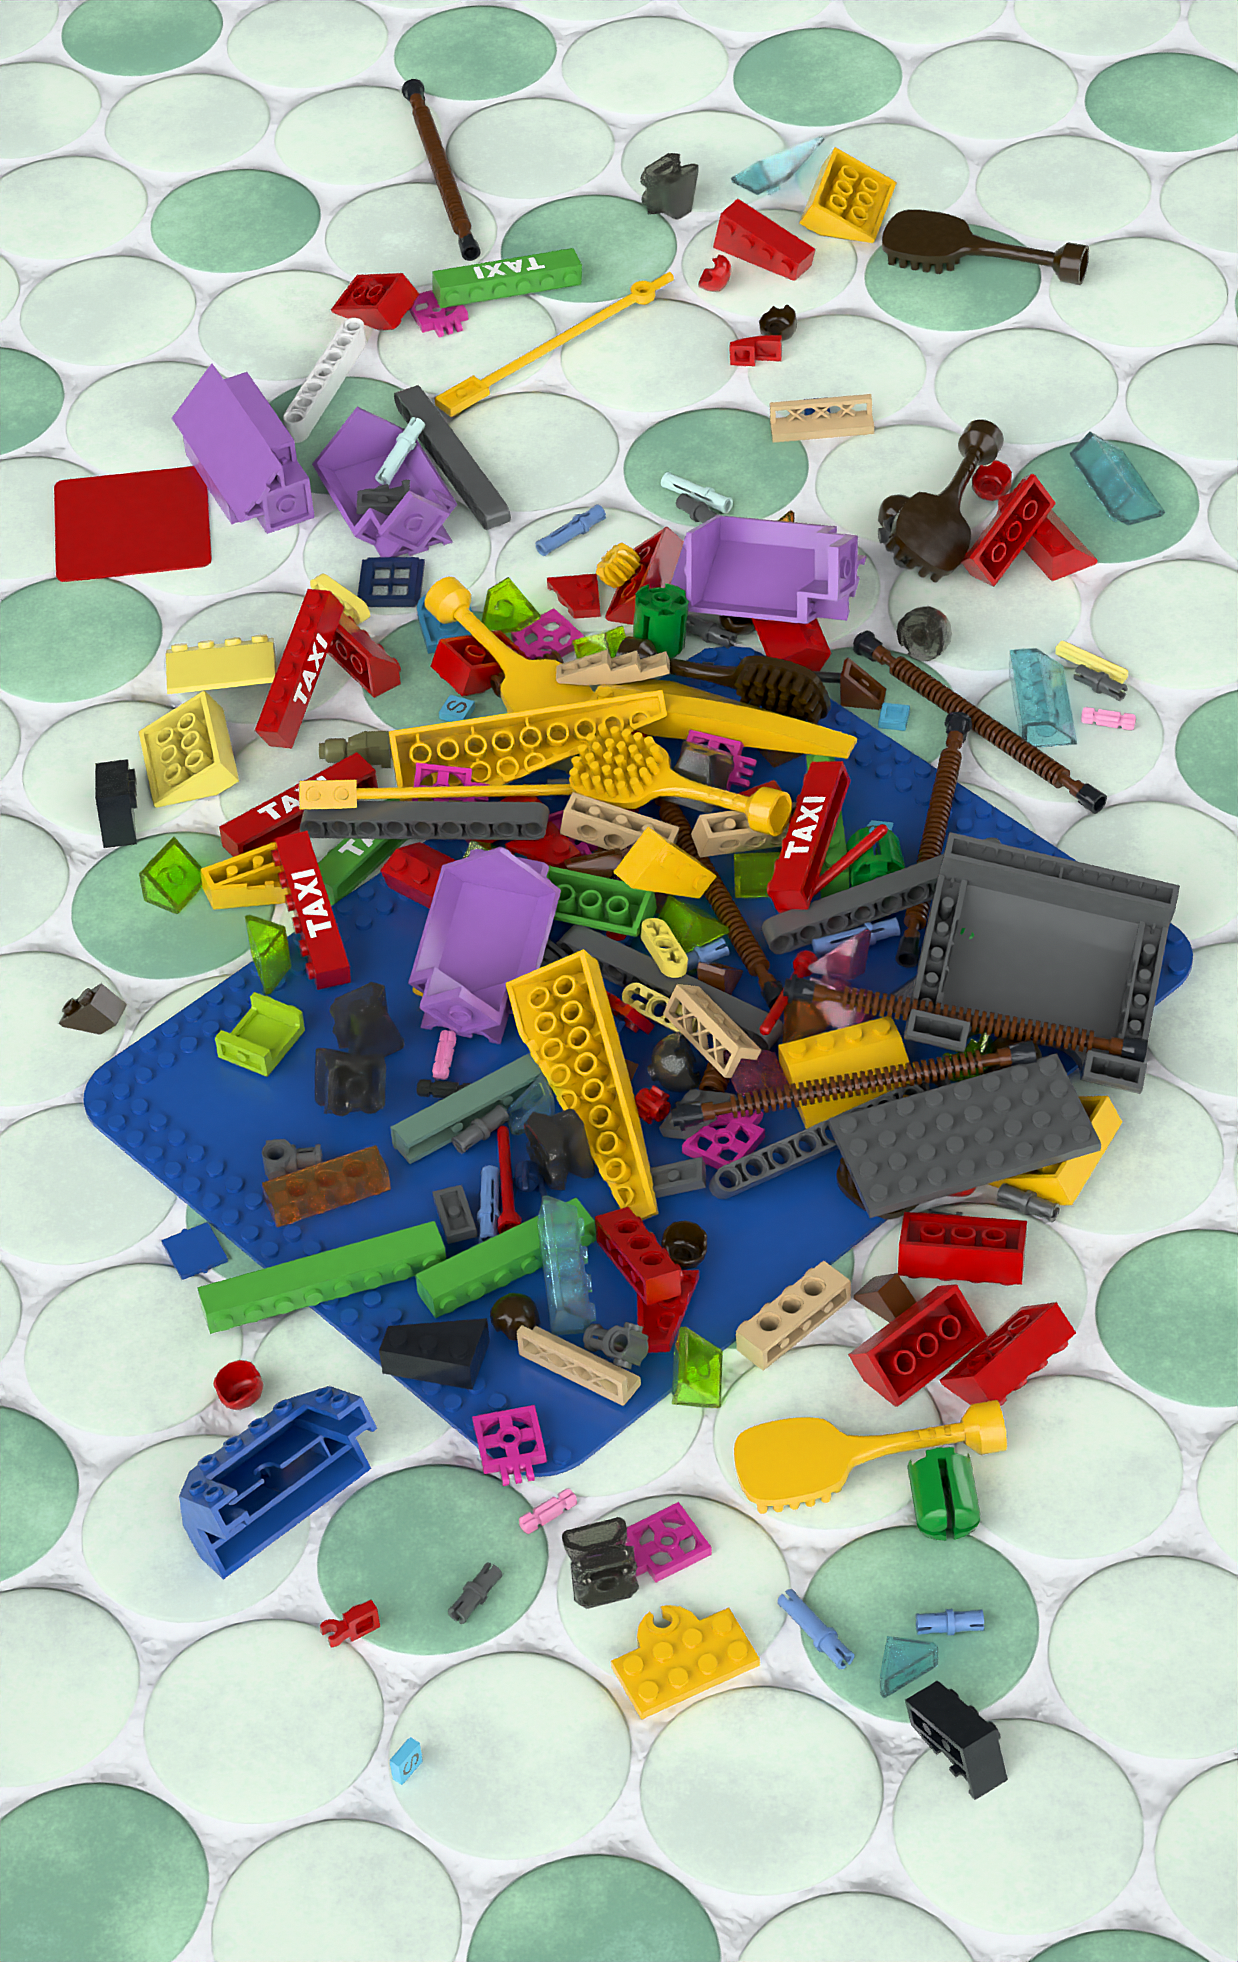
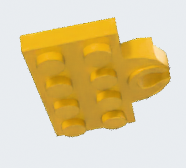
[611,1605,760,1720]

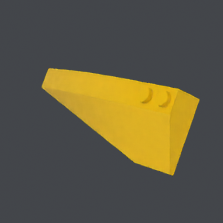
[589,679,857,759]
[389,690,667,802]
[505,949,659,1220]

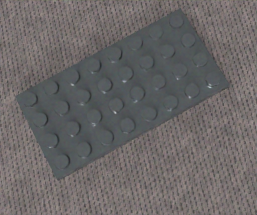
[829,1053,1101,1218]

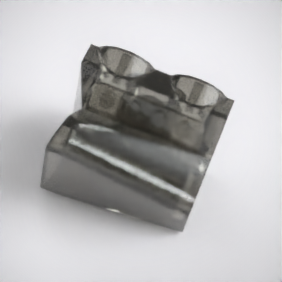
[640,153,699,220]
[660,741,734,813]
[329,982,405,1069]
[315,1048,386,1116]
[524,1109,595,1190]
[562,1517,639,1609]

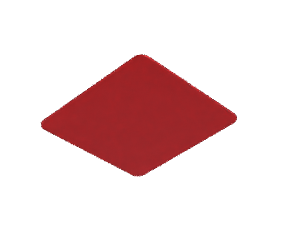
[54,466,212,582]

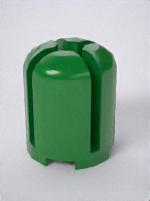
[633,583,689,658]
[846,826,905,887]
[907,1447,980,1541]

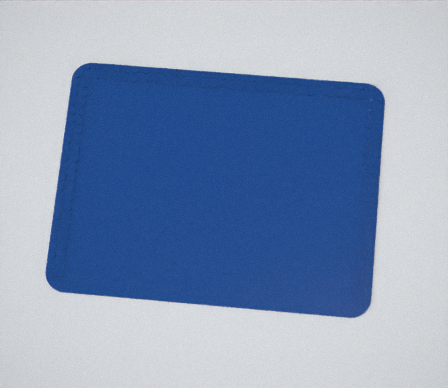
[83,646,1193,1477]

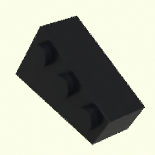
[95,759,137,848]
[379,1318,490,1390]
[905,1680,1008,1800]

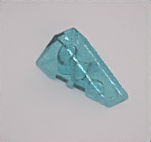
[731,135,825,195]

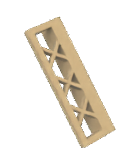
[770,394,874,443]
[663,984,761,1078]
[517,1325,641,1406]

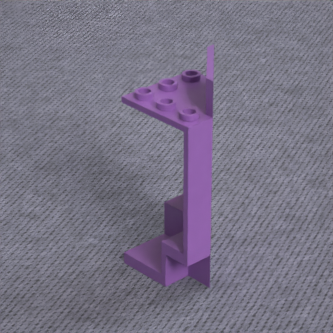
[172,363,315,534]
[312,406,457,557]
[671,515,867,624]
[408,847,561,1044]

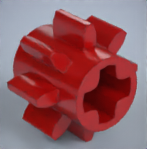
[635,1085,671,1124]

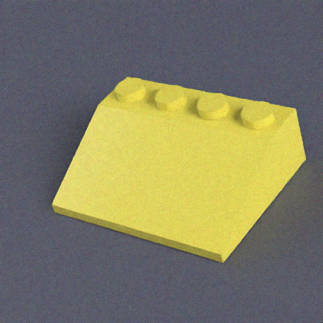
[166,634,277,694]
[138,690,239,808]

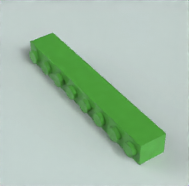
[197,1221,446,1334]

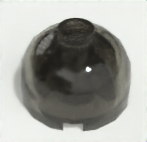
[896,606,952,661]
[648,1031,701,1093]

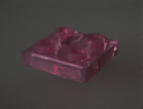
[723,1050,791,1110]

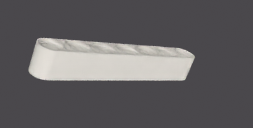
[283,318,366,443]

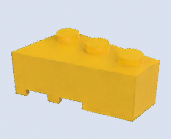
[614,826,716,899]
[200,842,288,910]

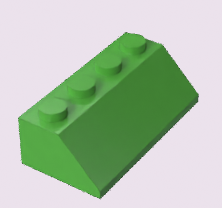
[547,866,657,937]

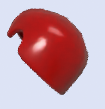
[698,254,732,292]
[972,460,1012,501]
[213,1360,264,1410]

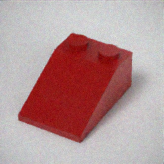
[331,273,419,330]
[430,630,531,696]

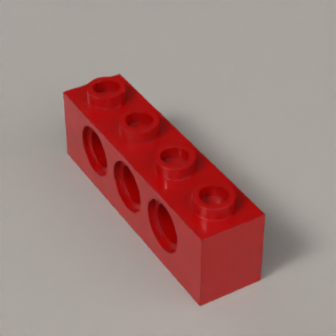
[595,1207,683,1305]

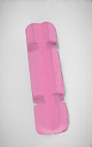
[1081,707,1136,730]
[432,1030,457,1080]
[519,1488,577,1534]

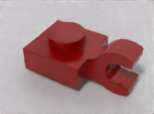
[320,1599,380,1647]

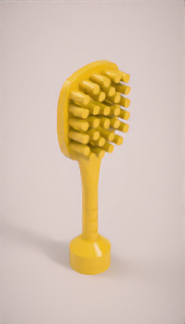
[424,576,594,713]
[569,724,792,836]
[734,1400,1007,1514]

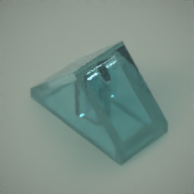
[506,1074,556,1135]
[880,1636,938,1698]

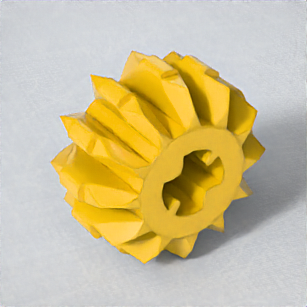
[596,542,640,589]

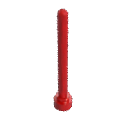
[775,824,888,913]
[759,950,818,1035]
[497,1126,522,1234]

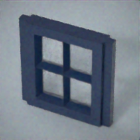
[357,557,425,607]

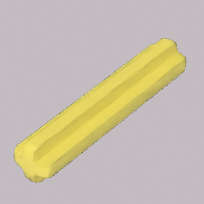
[1055,641,1128,684]

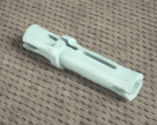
[375,417,425,485]
[661,472,733,514]

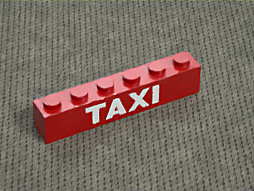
[254,589,344,749]
[219,752,378,857]
[767,761,851,910]
[271,831,351,990]

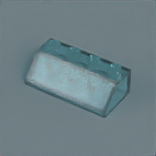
[1069,431,1165,526]
[1009,648,1077,748]
[537,1196,596,1335]

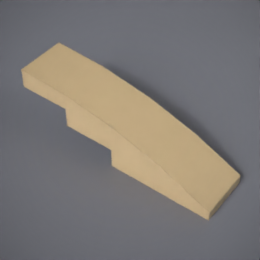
[556,649,670,685]

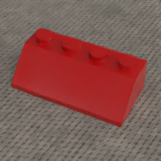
[961,473,1056,587]
[998,492,1098,581]
[604,526,684,625]
[328,612,401,698]
[751,618,832,671]
[380,842,457,909]
[898,1212,1027,1286]
[848,1284,988,1407]
[939,1302,1076,1406]

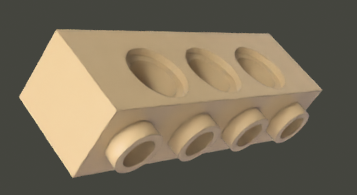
[560,792,679,856]
[691,802,796,857]
[736,1261,851,1371]

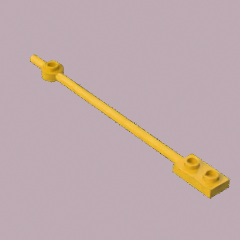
[434,272,674,417]
[299,780,573,809]

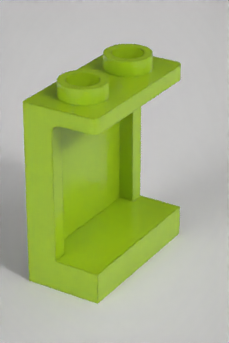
[215,992,305,1077]

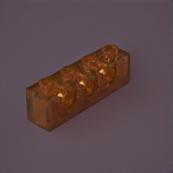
[262,1145,391,1227]

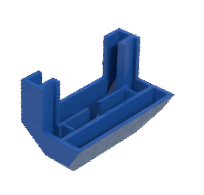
[179,1386,377,1580]

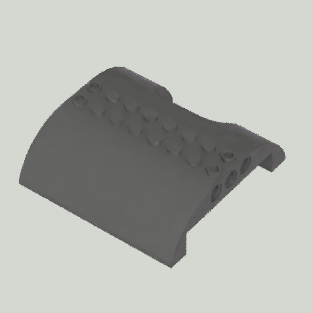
[904,832,1180,1094]

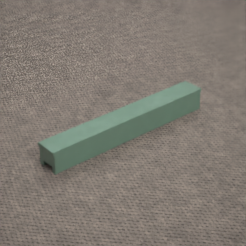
[390,1052,551,1164]

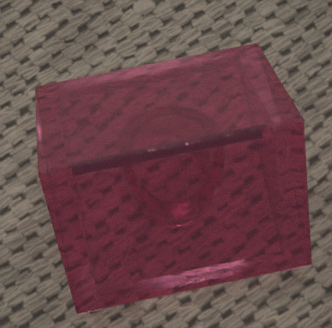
[808,928,871,980]

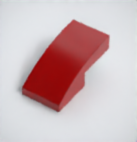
[729,335,782,367]

